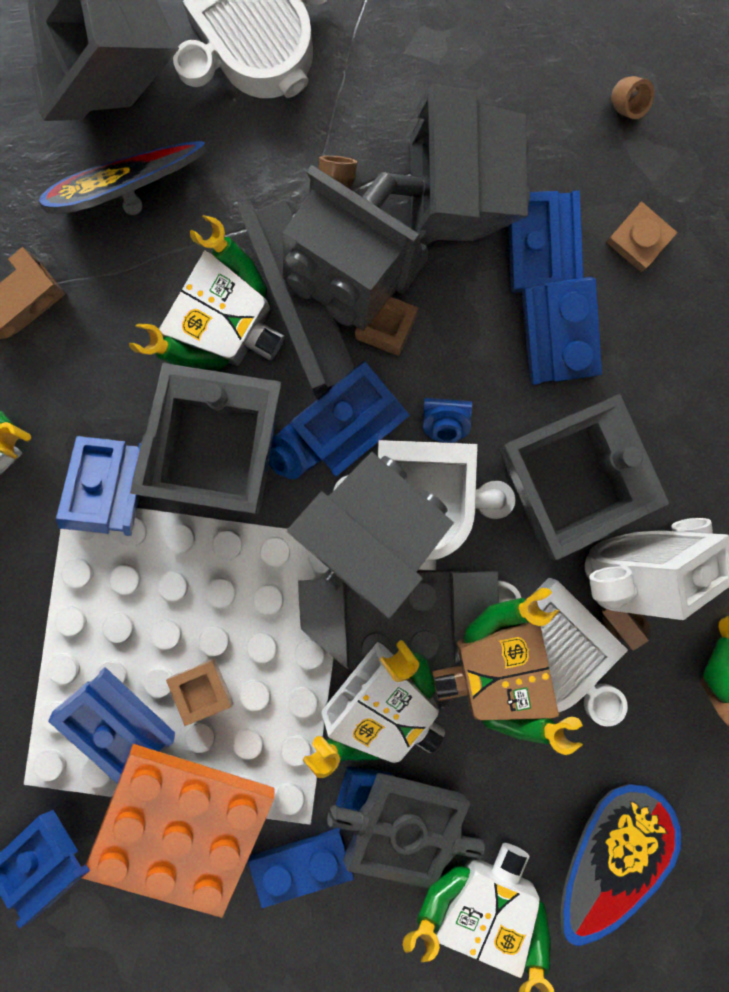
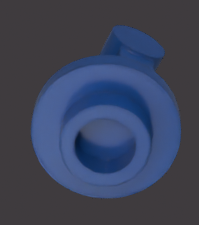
[423,398,472,443]
[269,423,321,479]

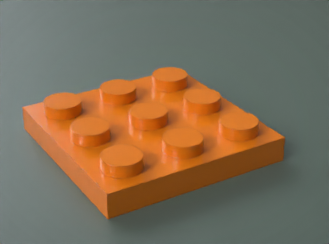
[82,744,275,918]

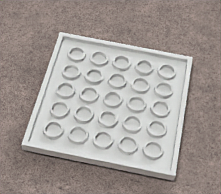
[24,508,334,825]

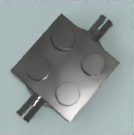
[327,773,485,888]

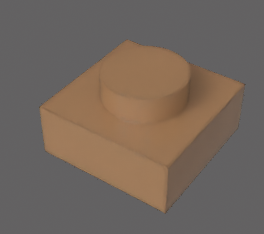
[606,201,678,273]
[355,297,418,356]
[602,607,650,651]
[166,658,234,726]

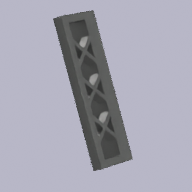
[237,199,355,395]

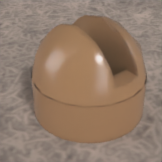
[611,76,655,119]
[318,155,357,188]

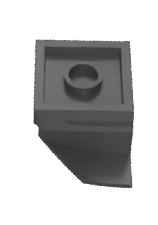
[298,570,499,671]

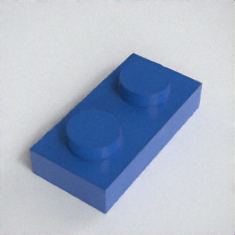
[248,828,354,908]

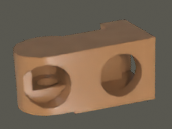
[0,247,66,339]

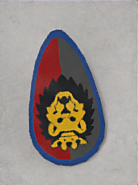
[39,141,207,215]
[560,784,681,946]

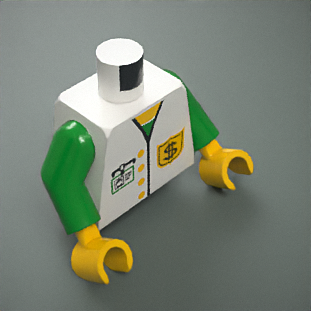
[129,215,284,371]
[302,640,445,778]
[402,843,554,992]

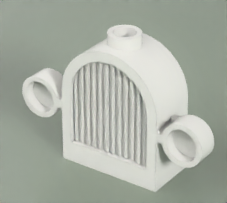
[173,0,327,98]
[333,440,515,570]
[585,518,729,620]
[498,578,628,726]

